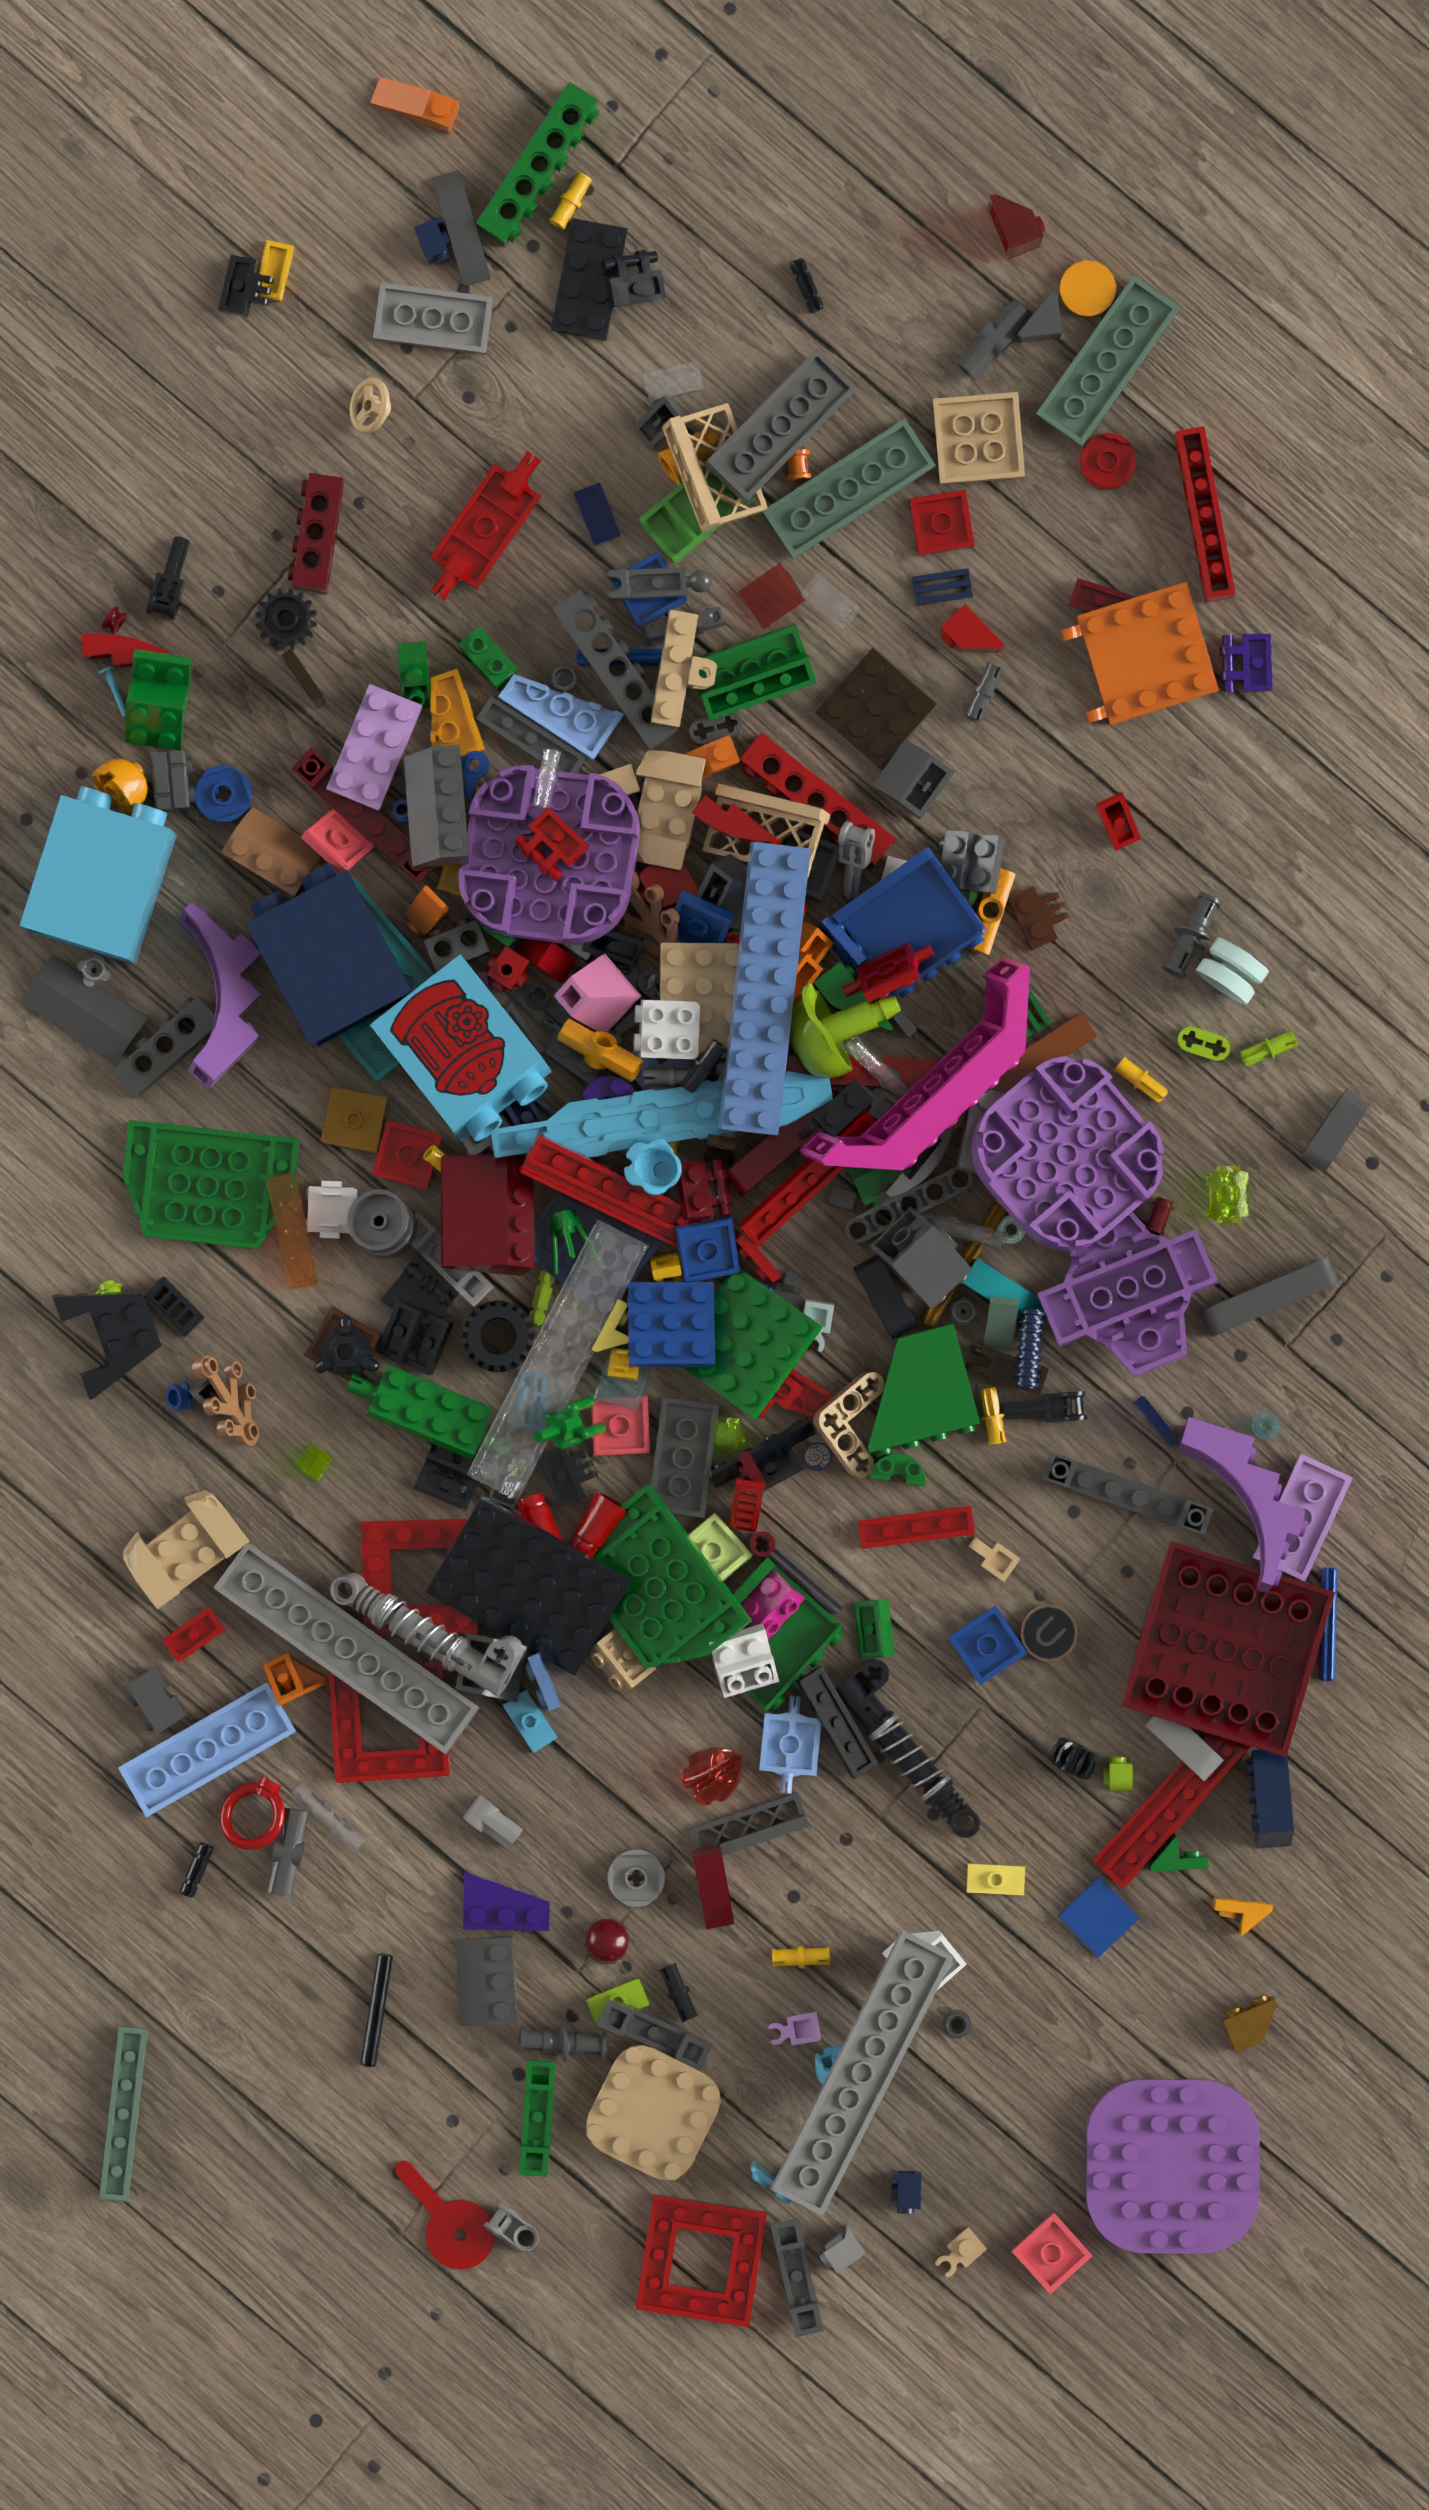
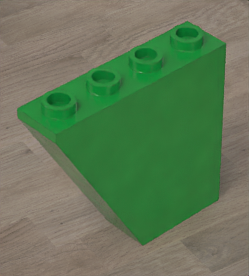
[867,1324,980,1457]

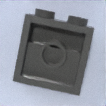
[939,830,1005,894]

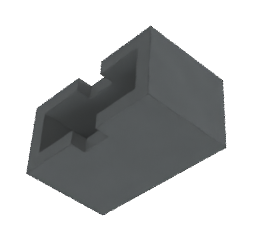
[126,1666,188,1734]

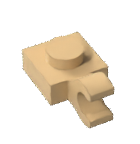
[968,1537,1020,1582]

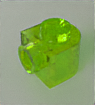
[714,1416,745,1453]

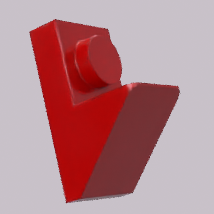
[1096,792,1141,851]

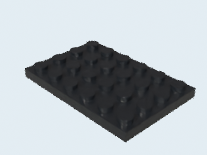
[425,1495,632,1676]

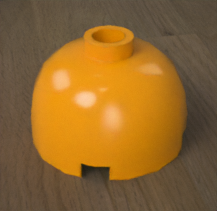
[92,758,148,816]

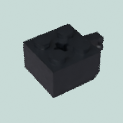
[782,827,839,903]

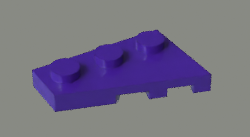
[463,1871,550,1931]

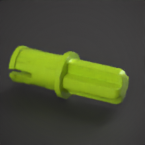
[1240,1030,1298,1066]

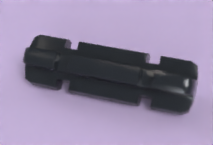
[790,258,823,313]
[180,1842,214,1898]

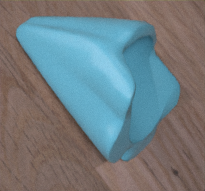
[624,1138,681,1195]

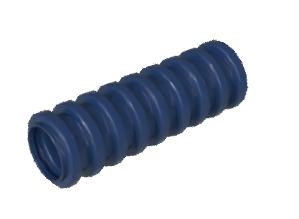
[1014,1309,1045,1389]

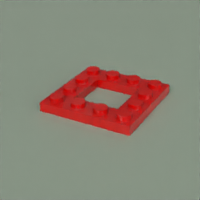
[361,1519,479,1636]
[329,1661,450,1783]
[635,2194,767,2327]

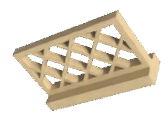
[662,403,768,533]
[702,783,830,877]

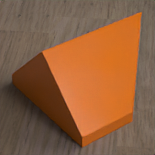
[263,1653,329,1706]

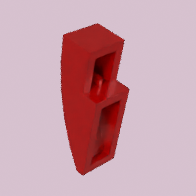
[81,633,170,668]
[692,795,783,845]

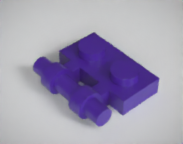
[1220,634,1273,693]

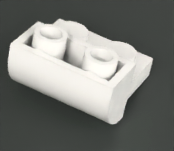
[709,1623,779,1698]

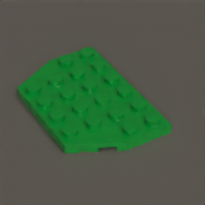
[122,1120,300,1249]
[593,1484,752,1669]

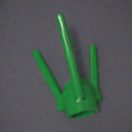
[548,1209,603,1275]

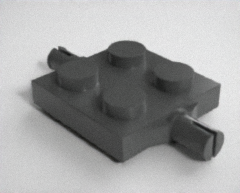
[541,1013,623,1085]

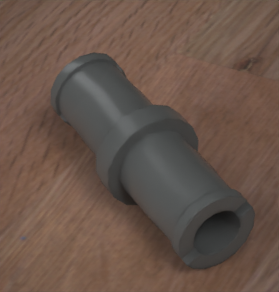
[965,662,1004,722]

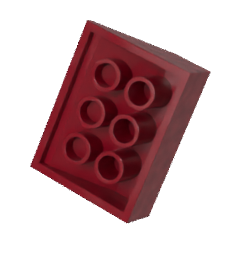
[441,1155,534,1276]

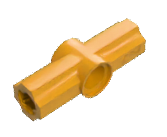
[966,868,1016,956]
[557,1019,644,1082]

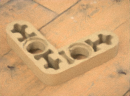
[813,1371,884,1478]

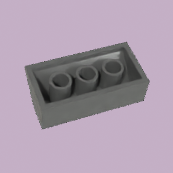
[404,745,469,868]

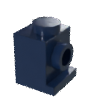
[414,217,451,265]
[891,2171,921,2214]

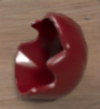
[585,1919,629,1964]

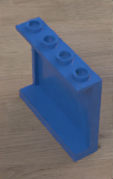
[833,847,988,998]

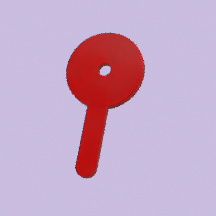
[395,2161,495,2270]

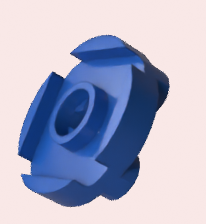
[195,765,252,823]

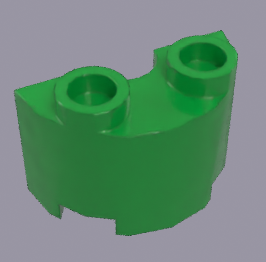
[868,1454,926,1486]

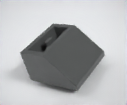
[872,739,955,819]
[696,854,748,930]
[455,1633,528,1702]

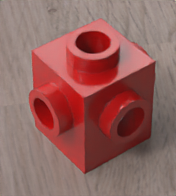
[486,946,530,993]

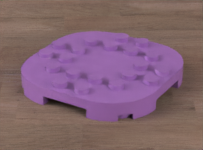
[458,765,640,944]
[971,1056,1164,1251]
[1085,2078,1260,2254]

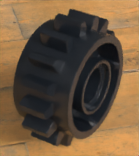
[255,588,317,651]

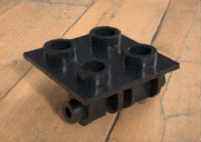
[381,1255,459,1316]

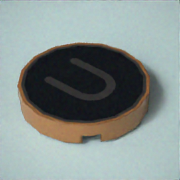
[1020,1604,1078,1662]

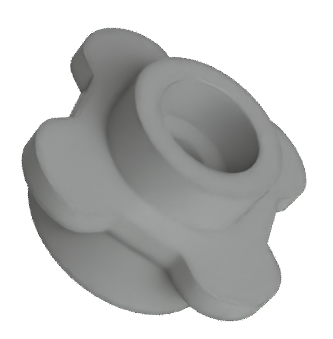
[77,955,110,987]

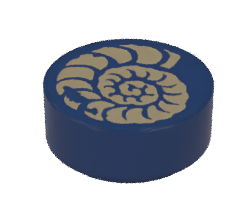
[803,1442,832,1471]

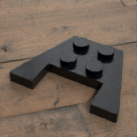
[52,1291,162,1400]

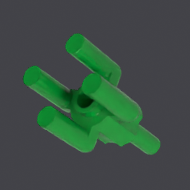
[533,1396,606,1450]

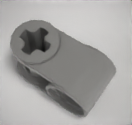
[483,2202,539,2253]

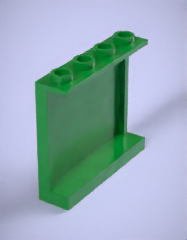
[706,1557,844,1712]

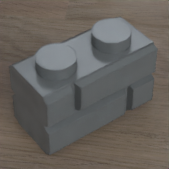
[151,750,196,812]

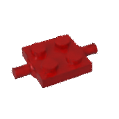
[842,942,934,1003]

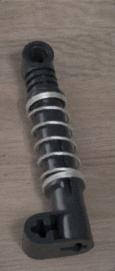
[835,1659,980,1838]

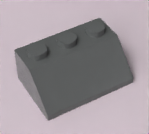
[455,1935,518,2026]

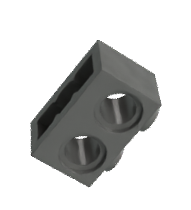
[424,918,490,973]

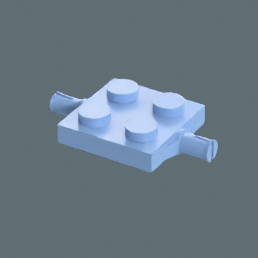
[759,1695,821,1794]

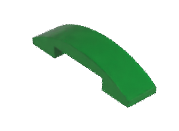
[519,2060,556,2177]

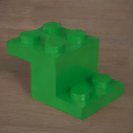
[125,649,191,751]

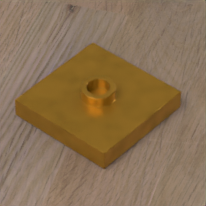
[321,1087,388,1153]

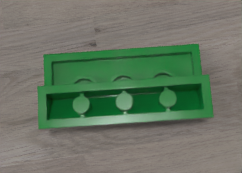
[697,623,817,721]

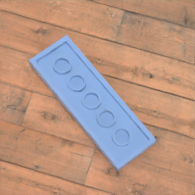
[118,1682,296,1817]

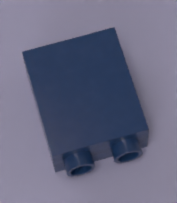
[245,864,412,1049]

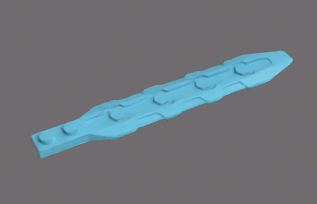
[491,1071,833,1159]

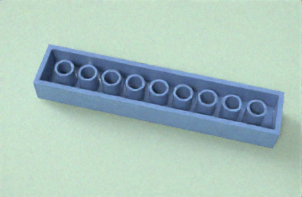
[718,842,811,1135]

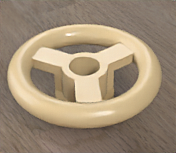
[349,378,391,434]

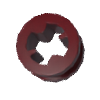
[101,606,127,634]
[750,1531,775,1557]

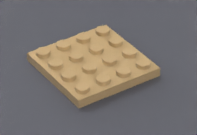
[660,943,739,1058]

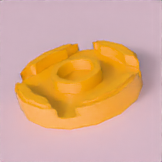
[1059,260,1116,318]

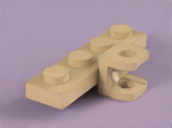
[650,610,717,728]

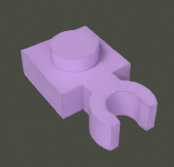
[768,2012,821,2046]

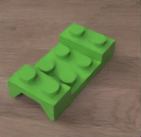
[638,469,762,566]

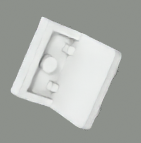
[633,1000,700,1059]

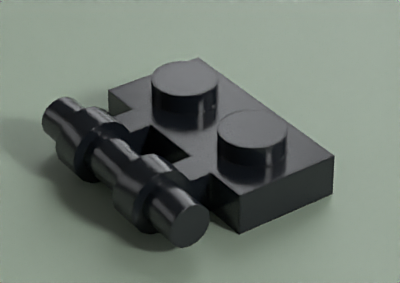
[602,250,667,308]

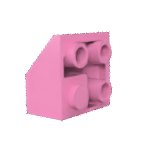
[554,954,641,1033]

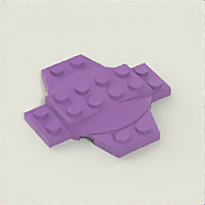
[1037,1212,1218,1378]

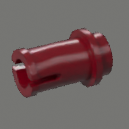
[1146,1196,1174,1234]

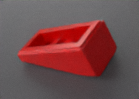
[729,1479,765,1532]

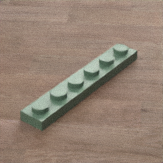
[99,2025,148,2202]

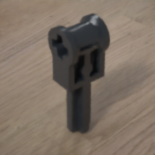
[146,536,190,621]
[1003,1391,1088,1423]

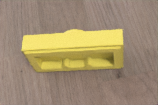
[966,1863,1025,1895]

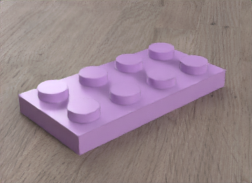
[326,684,423,811]
[1252,1454,1353,1581]

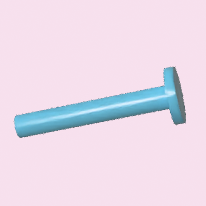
[99,665,126,717]

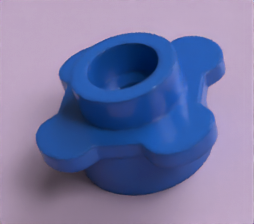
[166,1382,192,1412]

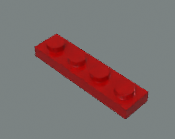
[858,1506,975,1549]

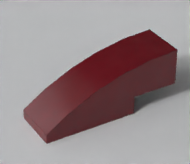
[691,1845,734,1930]

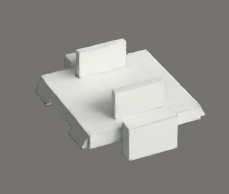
[305,1181,357,1239]

